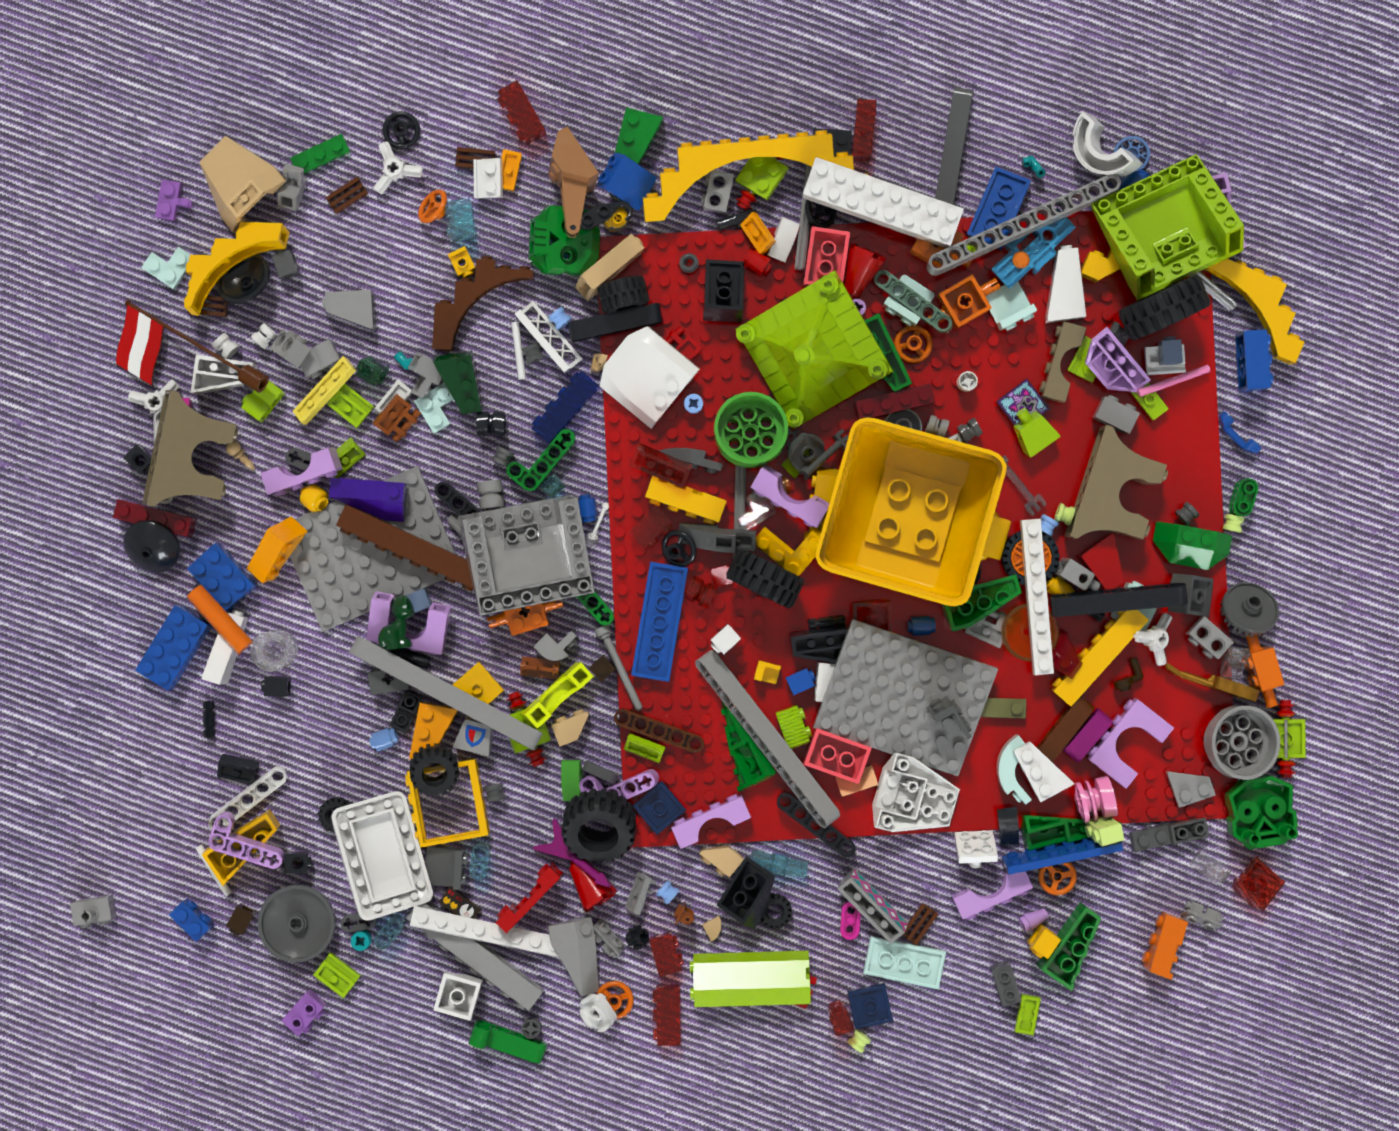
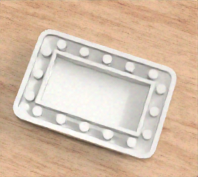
[331,791,433,921]

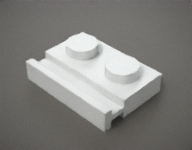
[474,158,503,199]
[1144,344,1186,376]

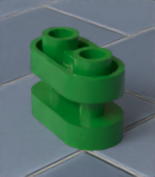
[1228,478,1258,516]

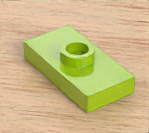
[1129,382,1168,421]
[623,733,665,763]
[1014,993,1041,1036]

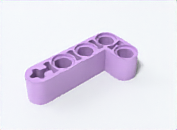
[579,769,659,799]
[208,811,285,869]

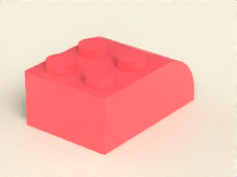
[803,226,850,287]
[803,728,871,784]

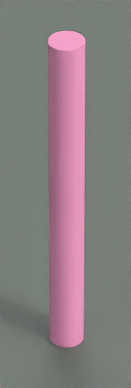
[1137,365,1210,397]

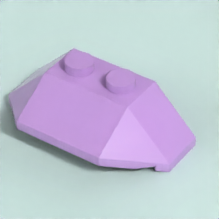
[1085,327,1151,392]

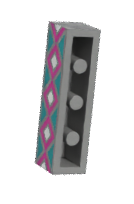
[837,869,908,944]

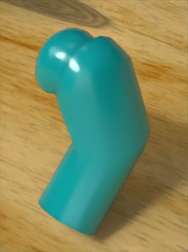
[1022,155,1046,178]
[394,351,413,370]

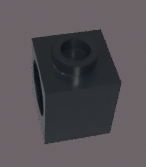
[123,444,152,475]
[261,676,291,697]
[282,851,311,873]

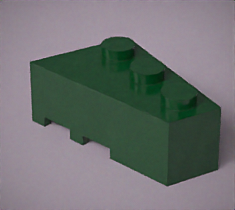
[433,351,483,414]

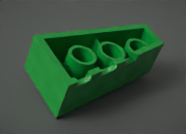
[615,107,664,165]
[865,313,913,392]
[1036,902,1101,991]

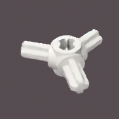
[374,142,423,194]
[128,380,180,421]
[1133,613,1172,666]

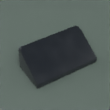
[217,754,259,784]

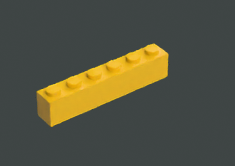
[1051,610,1149,706]

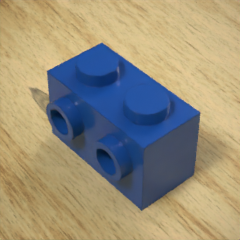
[169,898,215,942]

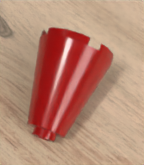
[843,243,886,299]
[569,858,618,913]

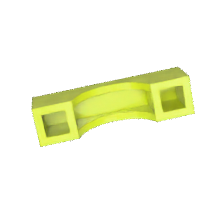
[520,662,594,729]

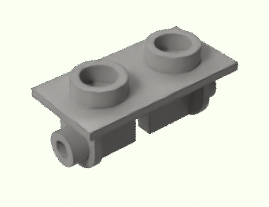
[1180,901,1223,930]
[593,918,626,958]

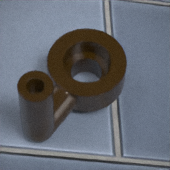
[1113,657,1144,692]

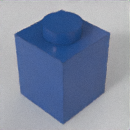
[785,668,816,695]

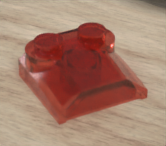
[1232,856,1285,911]

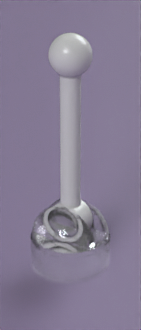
[584,502,609,548]

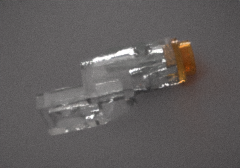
[738,476,793,530]

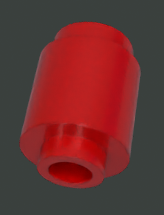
[743,249,772,275]

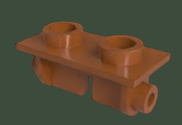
[520,656,560,679]
[673,901,694,925]

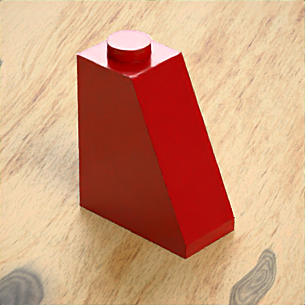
[1078,533,1124,590]

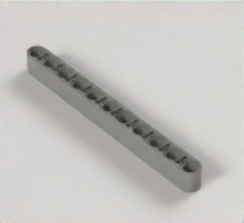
[926,174,1121,276]
[348,636,543,751]
[695,650,840,828]

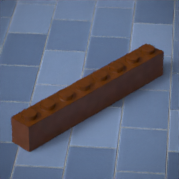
[336,504,473,592]

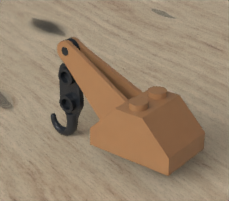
[548,126,633,238]

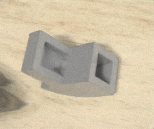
[278,163,306,211]
[408,352,441,399]
[533,630,578,661]

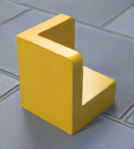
[754,660,781,684]

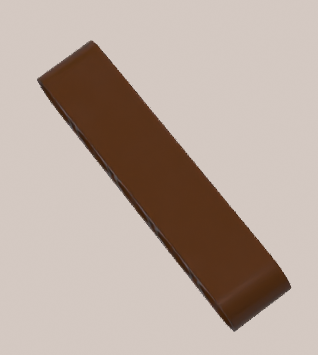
[1021,696,1095,769]
[614,708,704,753]

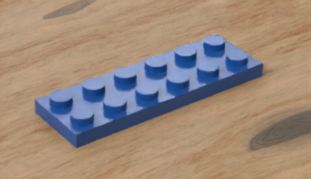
[631,562,688,682]
[1001,837,1123,875]

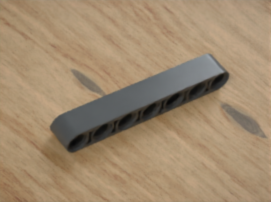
[935,87,974,205]

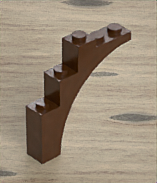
[432,256,535,352]

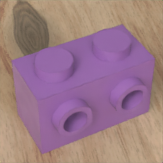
[281,989,327,1036]

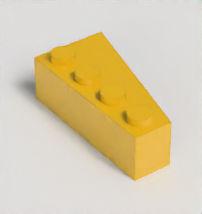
[645,475,726,525]
[201,809,280,886]

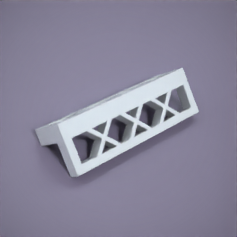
[515,301,583,374]

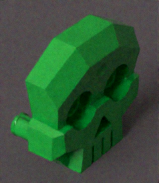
[528,205,600,277]
[1224,774,1298,850]

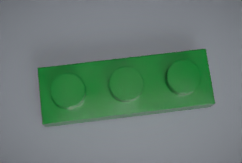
[290,133,351,174]

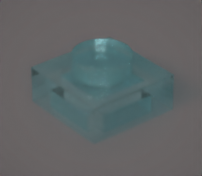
[540,473,566,498]

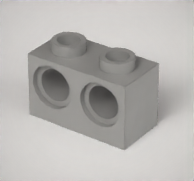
[701,170,734,215]
[270,329,311,368]
[1186,616,1234,659]

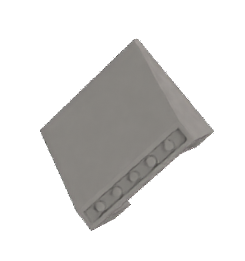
[458,495,594,616]

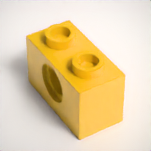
[1027,924,1061,959]

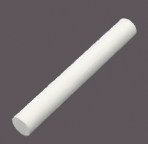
[511,322,526,380]
[195,844,232,897]

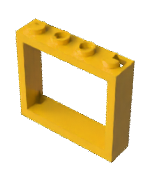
[405,758,490,848]

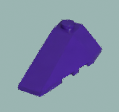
[329,478,407,522]

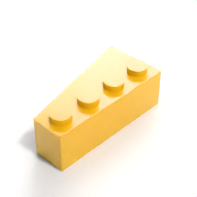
[804,467,839,539]

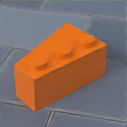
[1142,911,1188,980]

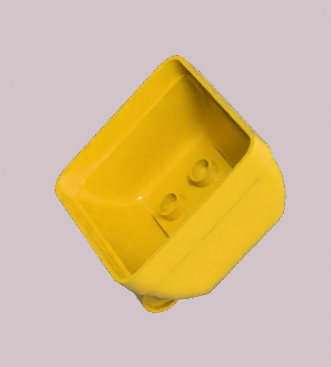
[816,418,1011,606]

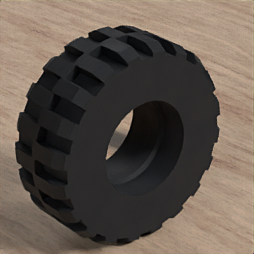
[1119,275,1210,341]

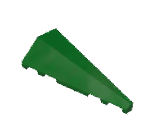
[718,696,776,792]
[1021,815,1121,850]

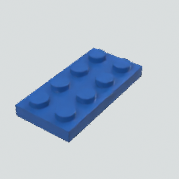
[966,166,1031,251]

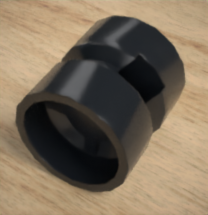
[477,411,506,436]

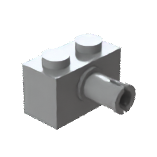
[70,894,117,928]

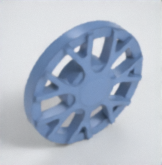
[1114,136,1150,171]

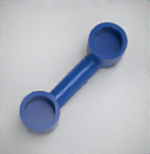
[1218,411,1261,454]

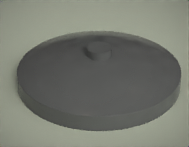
[258,884,336,962]

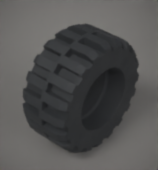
[726,549,804,609]
[561,789,636,863]

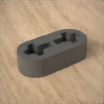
[286,448,311,471]
[582,760,619,784]
[340,912,378,932]

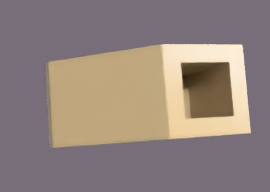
[551,709,590,747]
[699,845,744,878]

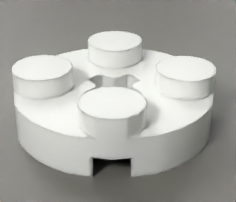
[580,993,617,1032]

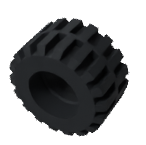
[597,276,650,313]
[410,743,459,797]

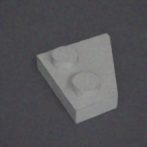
[1166,771,1215,808]

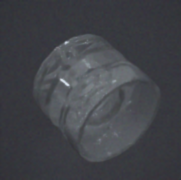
[250,629,299,672]

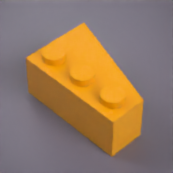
[246,517,308,583]
[409,701,459,760]

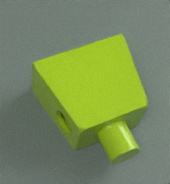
[1014,408,1061,458]

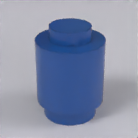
[578,494,598,523]
[907,616,936,636]

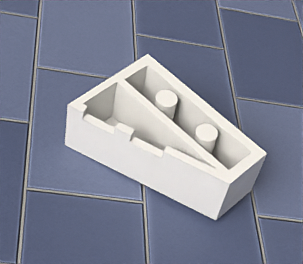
[191,355,258,395]

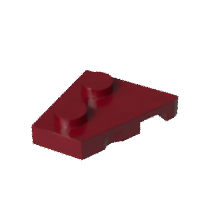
[1051,628,1083,679]

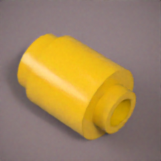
[1046,576,1075,595]

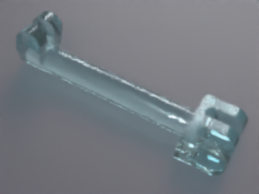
[1002,455,1047,516]

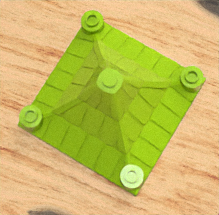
[735,270,893,429]

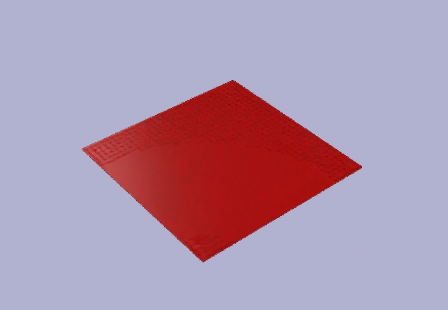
[596,211,1237,848]

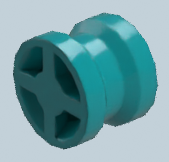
[351,930,372,951]

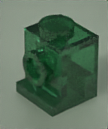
[355,357,390,386]

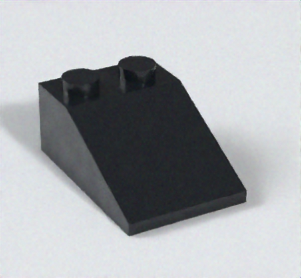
[703,259,744,323]
[716,856,776,929]

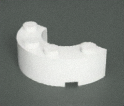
[1073,111,1143,177]

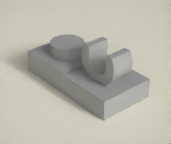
[625,872,657,915]

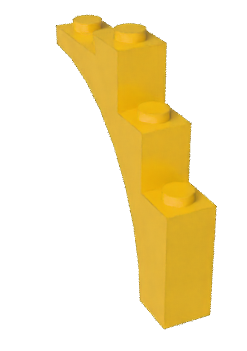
[184,222,290,316]

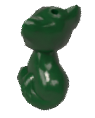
[378,595,415,650]

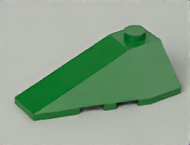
[941,574,1022,632]

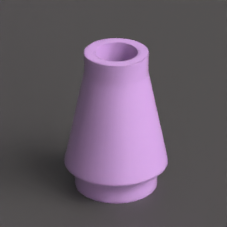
[1019,908,1049,932]

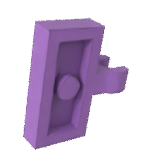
[155,179,193,221]

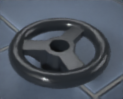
[382,111,420,149]
[805,200,837,228]
[661,530,697,567]

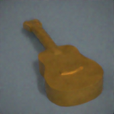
[1165,663,1260,702]

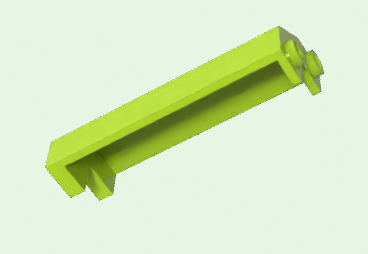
[690,951,811,1007]

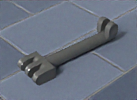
[798,429,849,481]

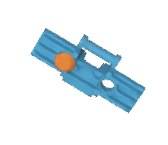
[991,208,1076,289]

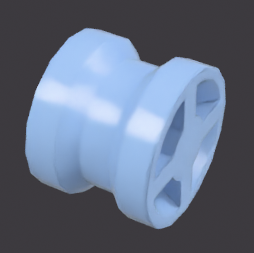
[548,307,572,330]
[684,394,703,414]
[1040,514,1059,537]
[656,880,680,904]

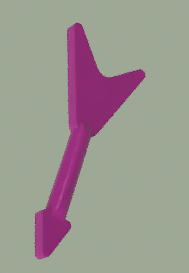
[533,819,611,887]

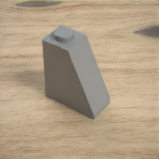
[322,290,376,330]

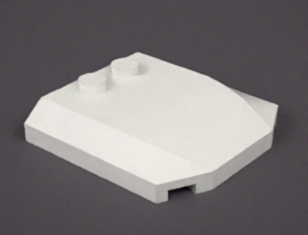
[600,326,700,429]

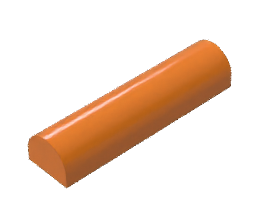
[187,585,253,655]

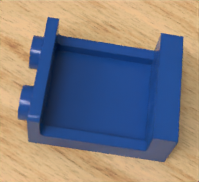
[596,152,657,211]

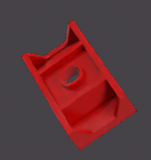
[495,862,563,934]

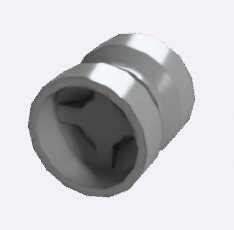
[925,415,949,437]

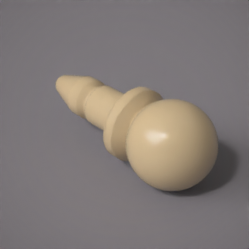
[226,441,255,470]

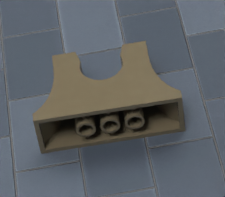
[142,390,238,507]
[1064,425,1168,540]

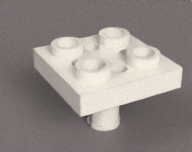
[954,830,998,868]

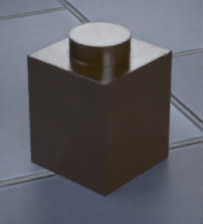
[589,654,616,682]
[226,903,258,935]

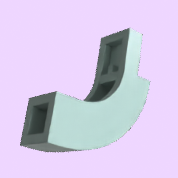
[996,734,1032,804]

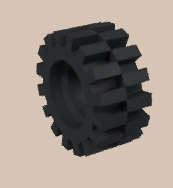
[318,797,350,833]
[760,893,792,929]

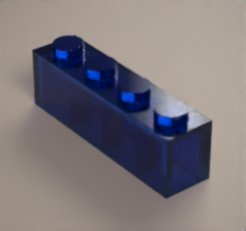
[531,371,600,444]

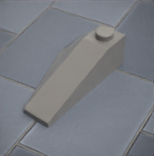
[547,916,599,996]

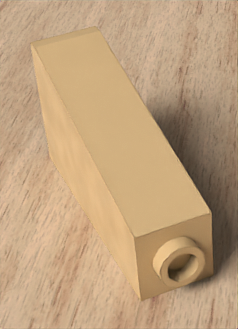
[575,233,644,302]

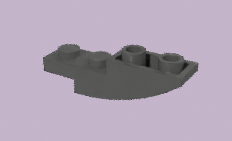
[644,448,723,474]
[679,523,756,553]
[1129,817,1209,852]

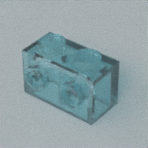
[445,198,476,242]

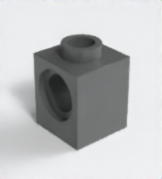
[272,249,301,280]

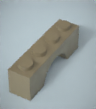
[1039,321,1086,403]

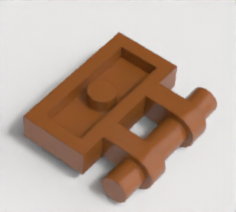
[372,393,421,443]

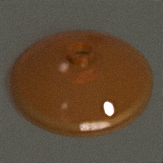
[1001,603,1059,661]

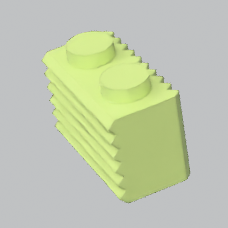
[1085,815,1124,847]

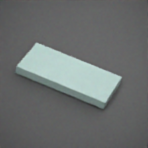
[863,936,946,990]

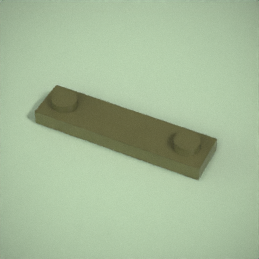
[981,698,1026,718]

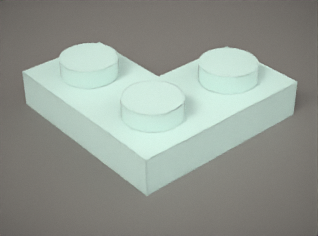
[141,247,190,290]
[414,383,454,434]

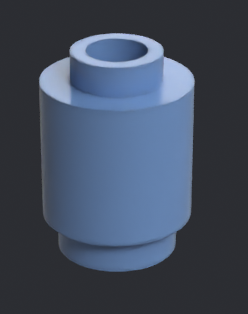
[369,728,399,752]

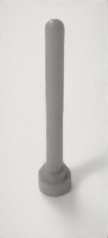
[594,625,643,711]

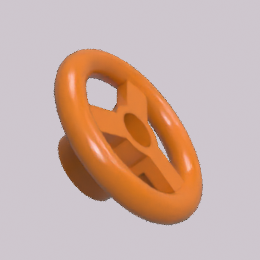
[418,189,447,223]
[894,325,933,363]
[1038,862,1077,896]
[596,981,634,1019]

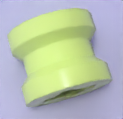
[1054,503,1075,526]
[1222,514,1244,533]
[847,1029,871,1053]

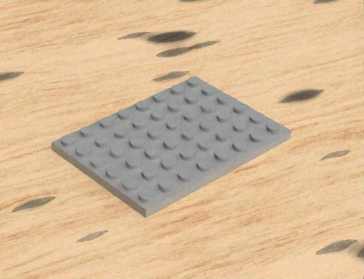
[290,466,456,632]
[813,619,998,776]

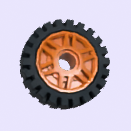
[1001,531,1060,586]

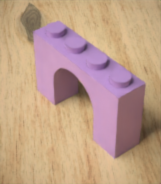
[366,591,451,655]
[1087,698,1174,789]

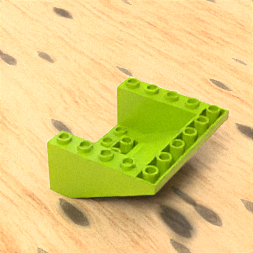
[1091,154,1244,301]

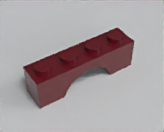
[854,383,936,420]
[112,499,197,537]

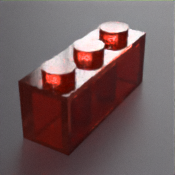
[497,80,547,145]
[851,98,877,162]
[629,443,693,488]
[653,984,681,1046]

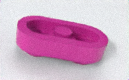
[840,901,861,940]

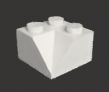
[434,972,483,1021]

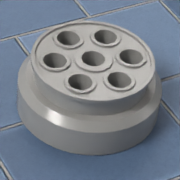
[1204,705,1280,780]

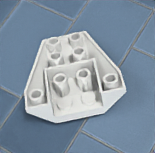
[872,752,960,832]

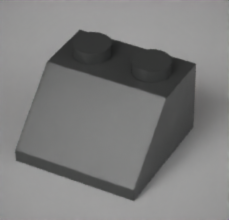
[1168,573,1214,617]

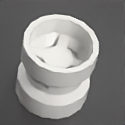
[251,323,278,349]
[212,333,239,359]
[957,371,978,392]

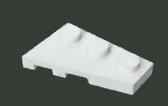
[1012,741,1074,802]

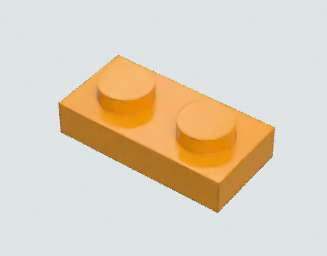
[501,149,523,192]
[740,212,776,254]

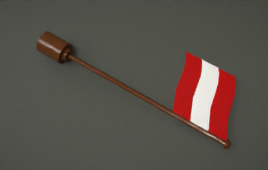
[116,300,269,393]

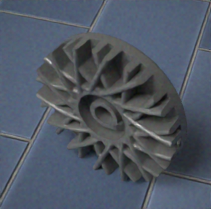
[1220,582,1279,638]

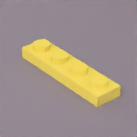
[293,356,357,425]

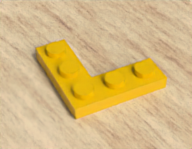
[755,527,821,576]

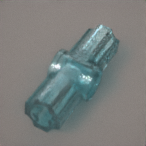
[750,849,809,879]

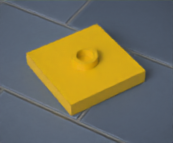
[453,662,504,704]

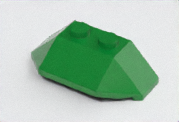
[1152,521,1232,570]

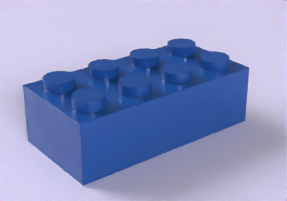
[135,604,212,691]

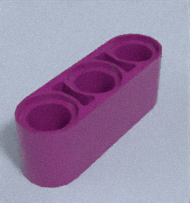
[1062,708,1113,763]

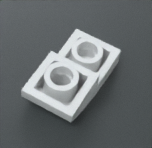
[767,217,800,262]

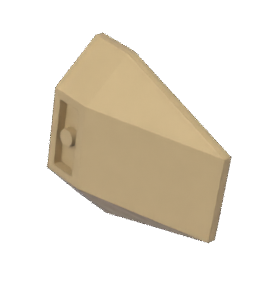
[200,136,286,233]

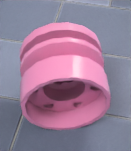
[1074,776,1118,823]

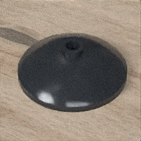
[216,254,270,304]
[124,520,180,573]

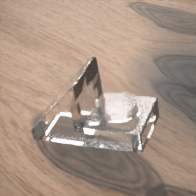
[1220,647,1250,680]
[1189,849,1232,887]

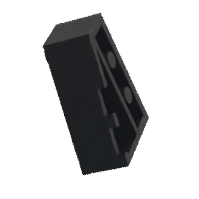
[790,625,848,664]

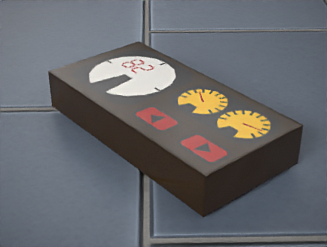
[439,887,481,919]

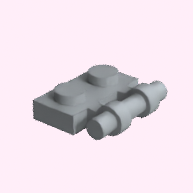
[964,611,1013,648]

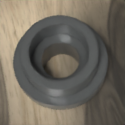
[679,253,699,273]

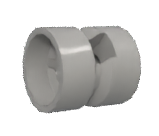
[477,480,505,509]

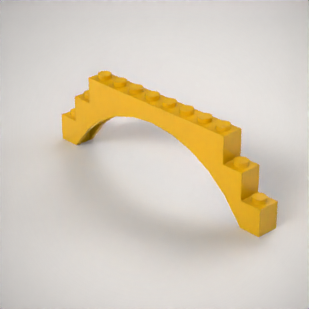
[642,130,868,222]
[1081,248,1305,365]

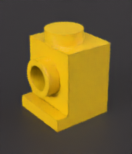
[447,246,476,278]

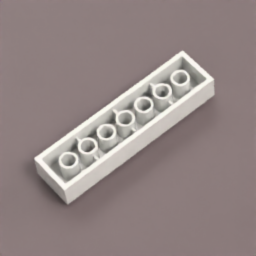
[802,157,964,248]

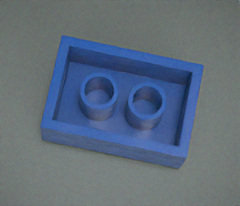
[1235,329,1273,392]
[187,543,258,611]

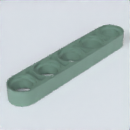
[874,270,953,334]

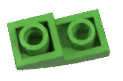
[561,760,583,801]

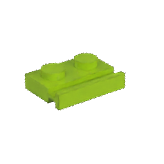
[1067,336,1096,383]
[327,383,374,428]
[313,952,361,998]

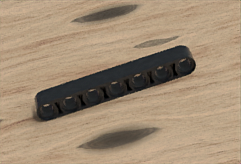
[1050,583,1188,617]

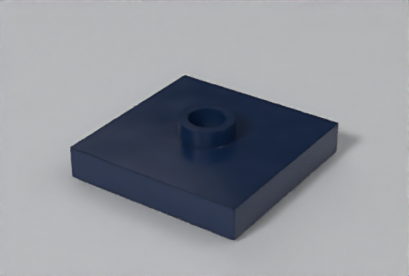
[632,780,687,835]
[847,983,893,1029]

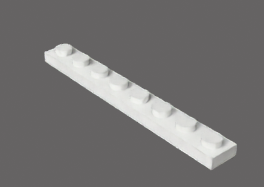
[1020,519,1054,675]
[409,906,560,958]

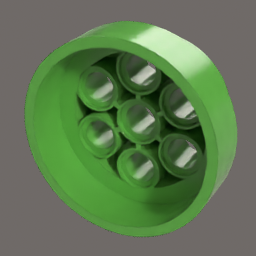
[714,392,788,468]

